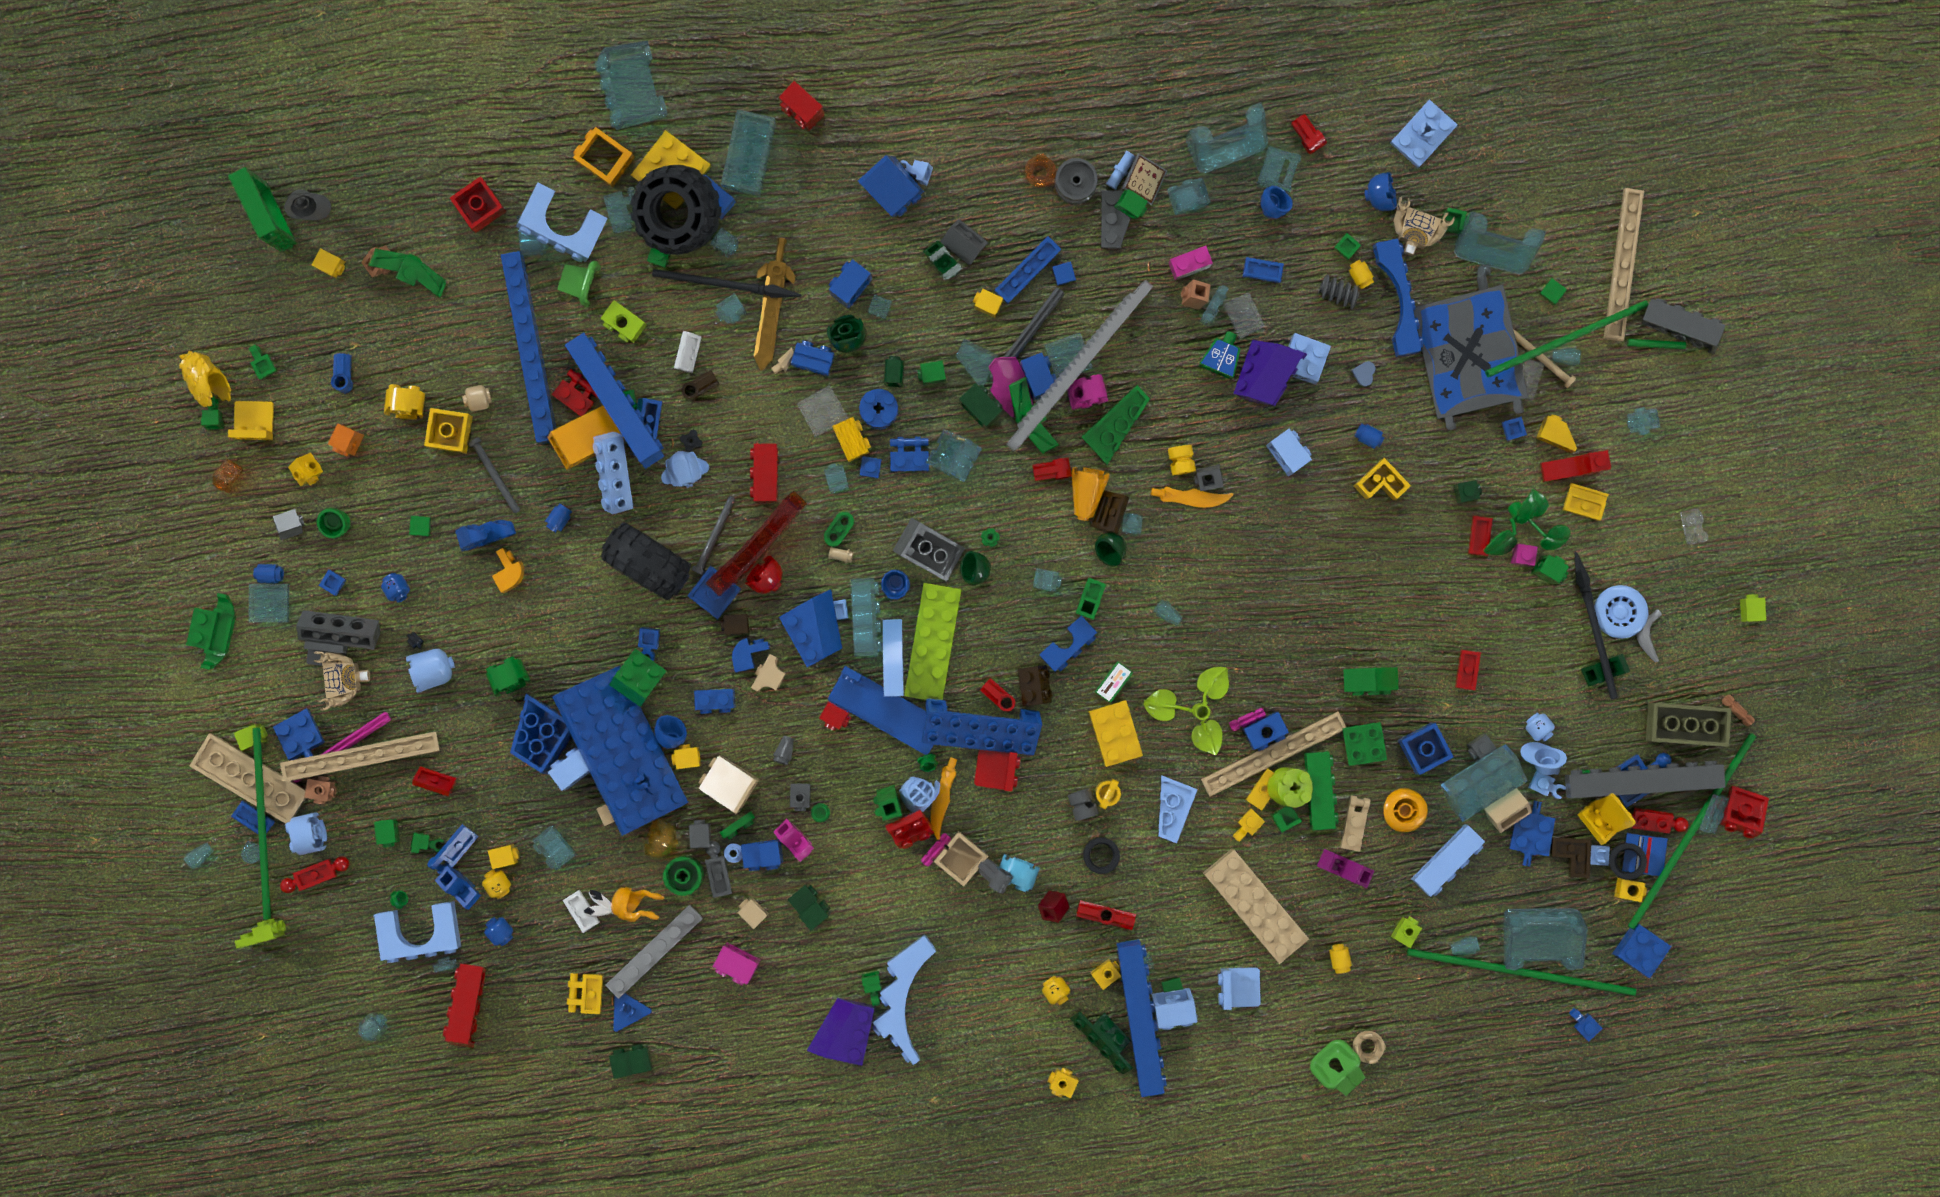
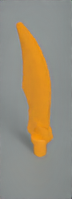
[1150,486,1233,508]
[931,757,958,840]

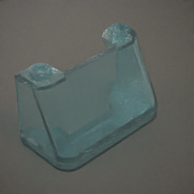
[1185,102,1268,173]
[1454,211,1546,274]
[1503,909,1588,970]

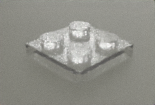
[797,385,849,437]

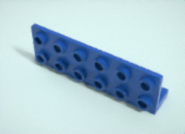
[828,666,933,755]
[922,698,1042,755]

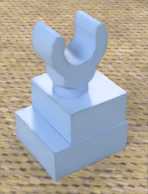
[901,160,933,186]

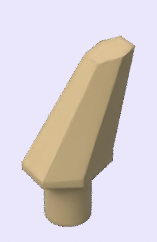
[772,348,794,374]

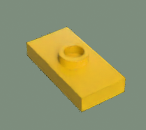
[1245,768,1274,811]

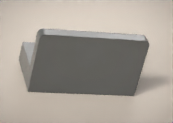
[941,219,989,265]
[304,641,348,666]

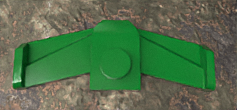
[368,248,446,298]
[1009,377,1059,454]

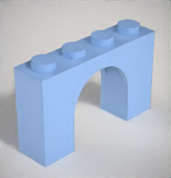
[516,183,607,262]
[374,901,461,963]

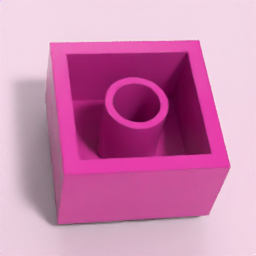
[713,942,761,985]

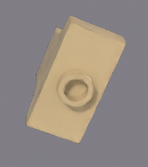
[751,654,786,691]

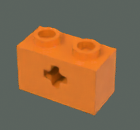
[328,423,364,457]

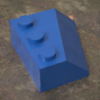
[779,589,842,667]
[510,694,572,774]

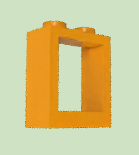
[573,127,635,188]

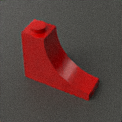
[1540,450,1611,482]

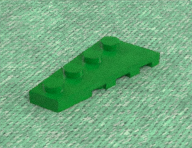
[1081,385,1150,465]

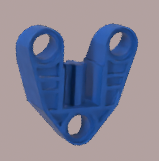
[455,519,516,551]

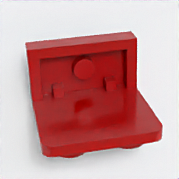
[974,750,1021,792]

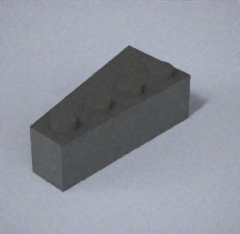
[1642,298,1726,355]

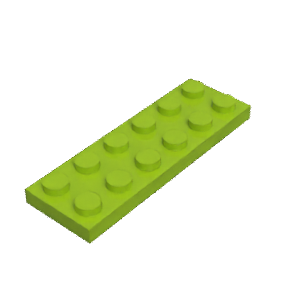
[904,583,962,700]

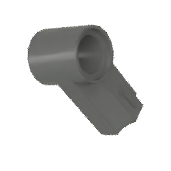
[978,859,1013,894]

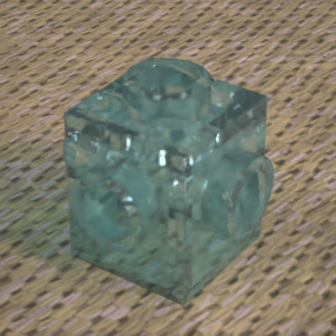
[1627,407,1661,436]

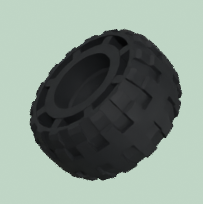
[631,165,721,255]
[601,522,691,600]

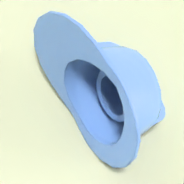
[1520,742,1567,775]

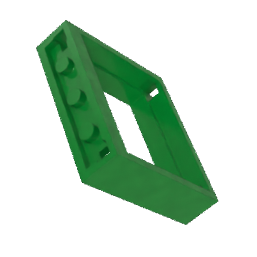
[228,167,297,252]

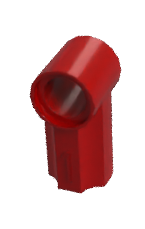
[1291,114,1327,155]
[1032,458,1072,481]
[980,678,1016,712]

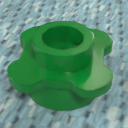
[917,754,938,772]

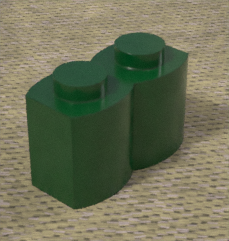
[884,356,904,387]
[609,1043,653,1079]

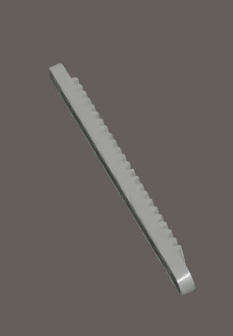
[1006,280,1153,451]

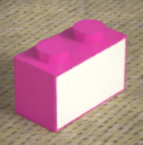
[1169,246,1213,281]

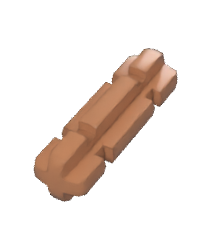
[1721,695,1755,726]

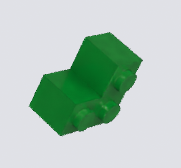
[1343,667,1399,696]

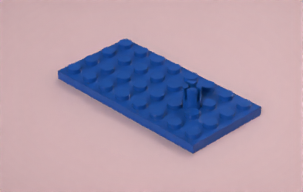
[553,666,688,836]

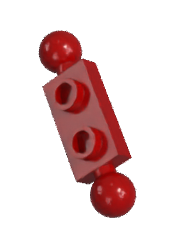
[1627,808,1689,833]
[280,856,350,893]

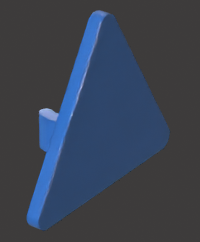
[613,993,652,1032]

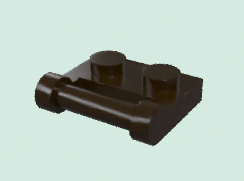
[1090,490,1130,534]

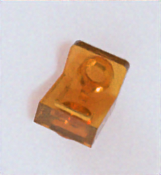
[213,458,243,493]

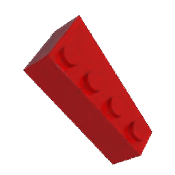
[443,963,486,1048]

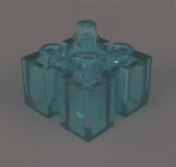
[926,429,982,482]

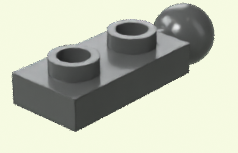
[705,841,733,898]

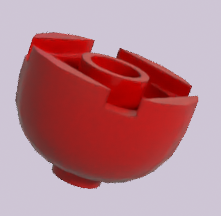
[745,556,783,594]

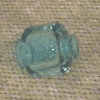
[358,1012,388,1041]

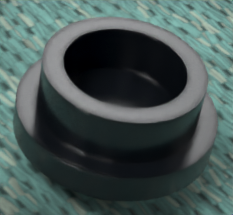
[406,632,424,649]

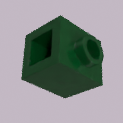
[1453,480,1482,504]

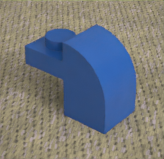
[732,638,771,672]
[435,866,481,910]

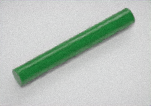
[1627,339,1686,349]

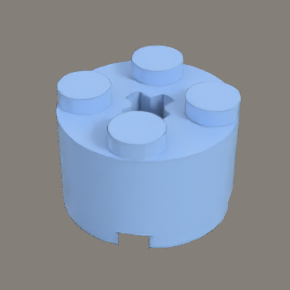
[286,812,327,855]

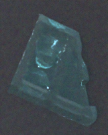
[956,339,998,386]

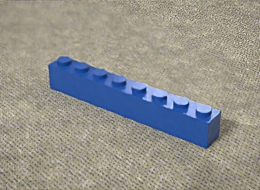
[565,332,664,469]
[1116,939,1167,1097]

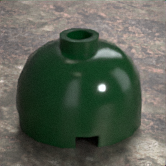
[827,315,866,353]

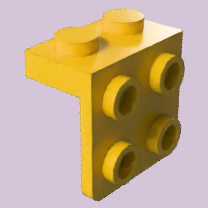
[1577,793,1636,845]

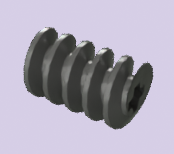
[1317,274,1360,310]

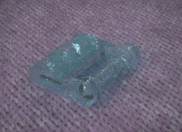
[1257,146,1302,193]

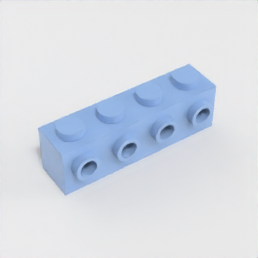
[593,432,634,514]
[1411,824,1485,897]

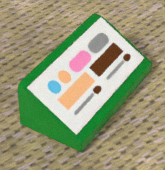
[1095,661,1133,703]

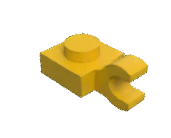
[1233,808,1265,842]

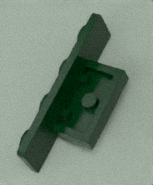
[1070,1011,1133,1074]

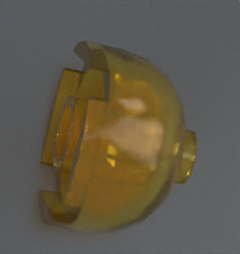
[643,818,678,858]

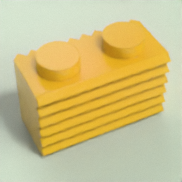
[832,417,871,462]

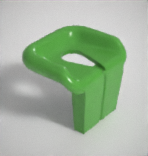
[557,260,601,307]
[1310,1039,1366,1096]

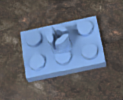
[1390,99,1457,168]

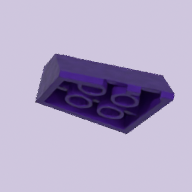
[1233,340,1307,406]
[807,998,875,1066]

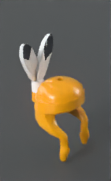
[583,887,664,922]

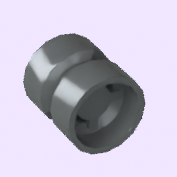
[1067,788,1099,821]

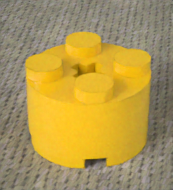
[384,384,425,420]

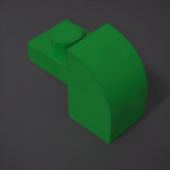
[1075,577,1106,620]

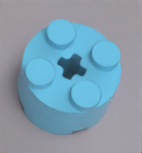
[999,854,1040,892]

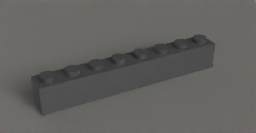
[1565,761,1726,798]

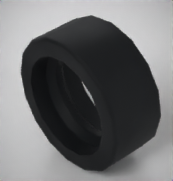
[1083,837,1120,874]
[1609,843,1647,880]

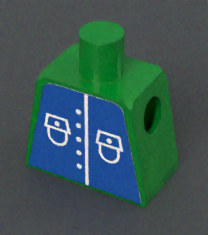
[1198,331,1241,380]

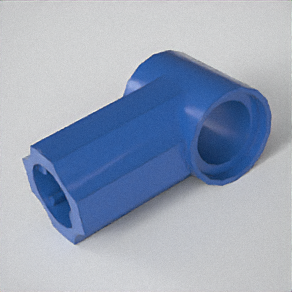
[331,353,353,394]

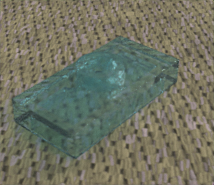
[1700,794,1729,834]

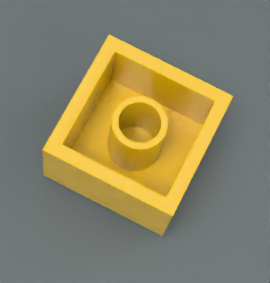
[424,408,473,454]

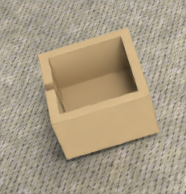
[934,831,988,886]

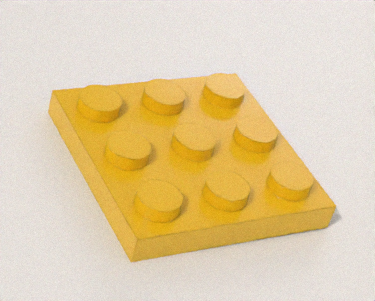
[631,130,711,211]

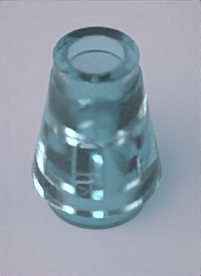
[1552,347,1581,366]
[1153,599,1183,626]
[183,842,214,870]
[1450,935,1480,955]

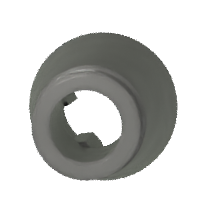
[773,736,794,765]

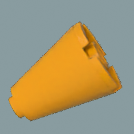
[1071,467,1110,521]

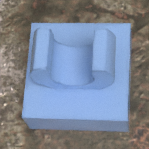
[1590,845,1610,866]

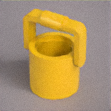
[1095,778,1121,810]

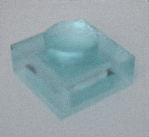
[433,957,457,973]

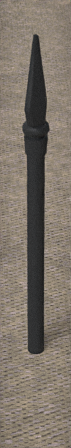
[652,269,802,298]
[1574,552,1618,700]

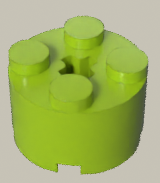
[1267,767,1313,807]

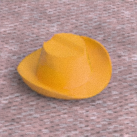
[1383,788,1428,832]

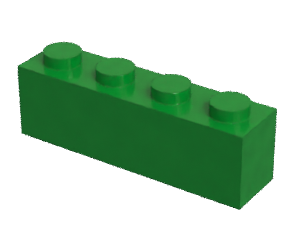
[1304,751,1339,831]

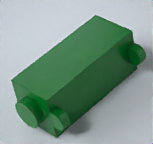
[873,785,902,821]

